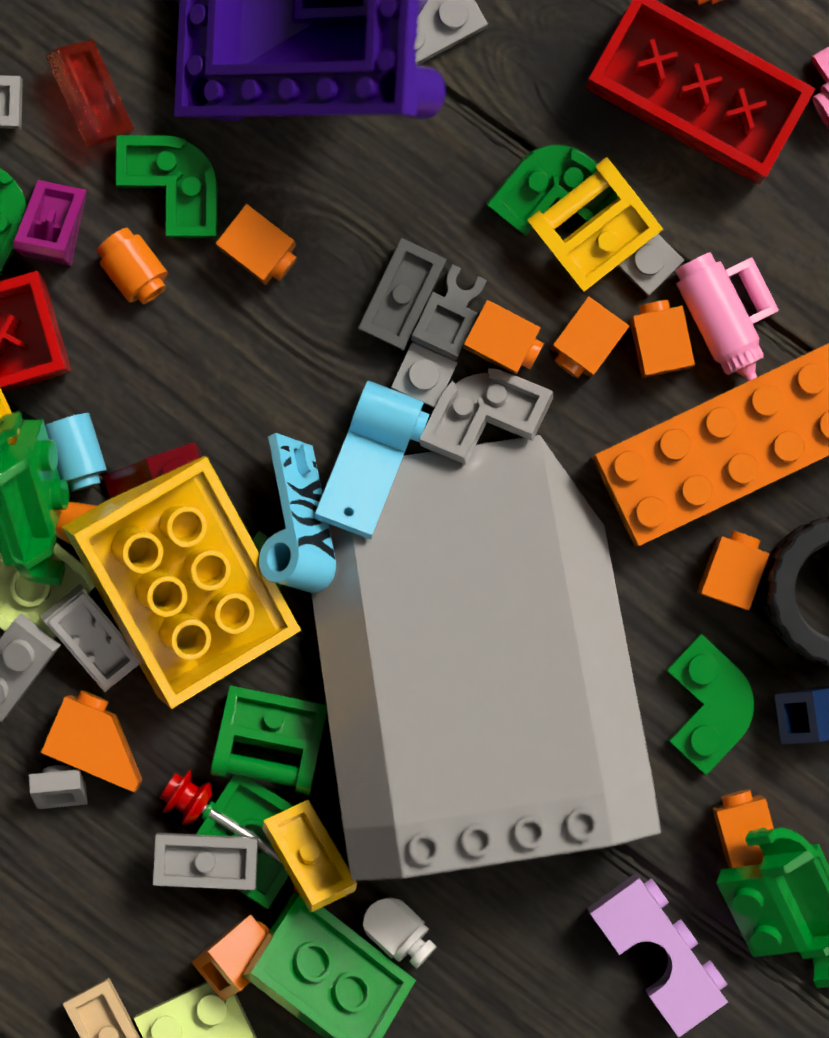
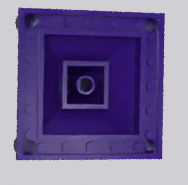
[174,0,445,122]

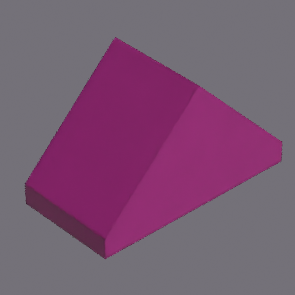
[14,180,87,266]

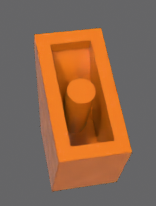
[41,690,142,792]

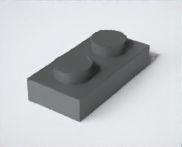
[358,238,447,351]

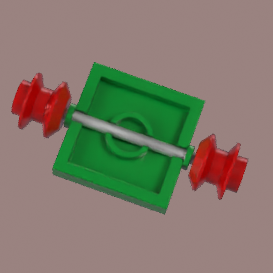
[160,770,331,909]

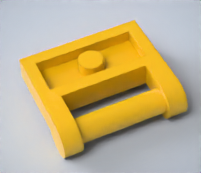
[527,157,663,292]

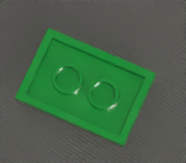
[242,892,416,1038]

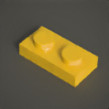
[262,800,357,913]

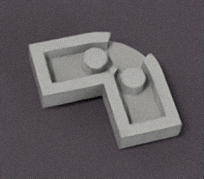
[419,368,553,465]

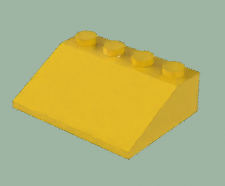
[62,456,301,709]

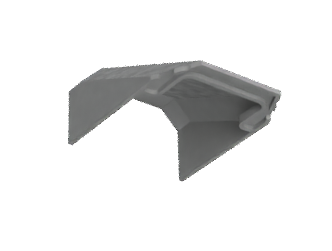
[311,435,661,881]

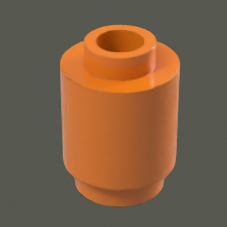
[96,228,168,304]

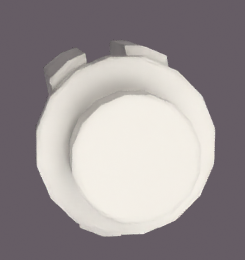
[363,897,437,969]

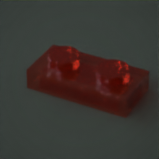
[46,40,135,147]

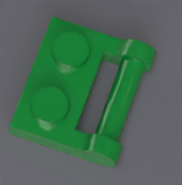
[211,685,327,795]

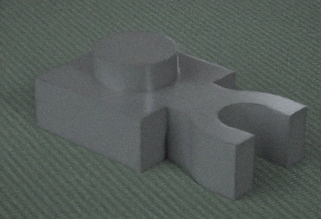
[410,264,487,362]

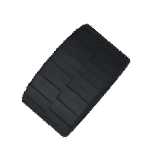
[761,516,829,666]

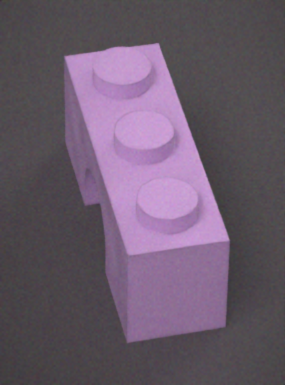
[587,873,728,1037]

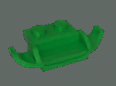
[0,412,69,586]
[717,827,829,988]

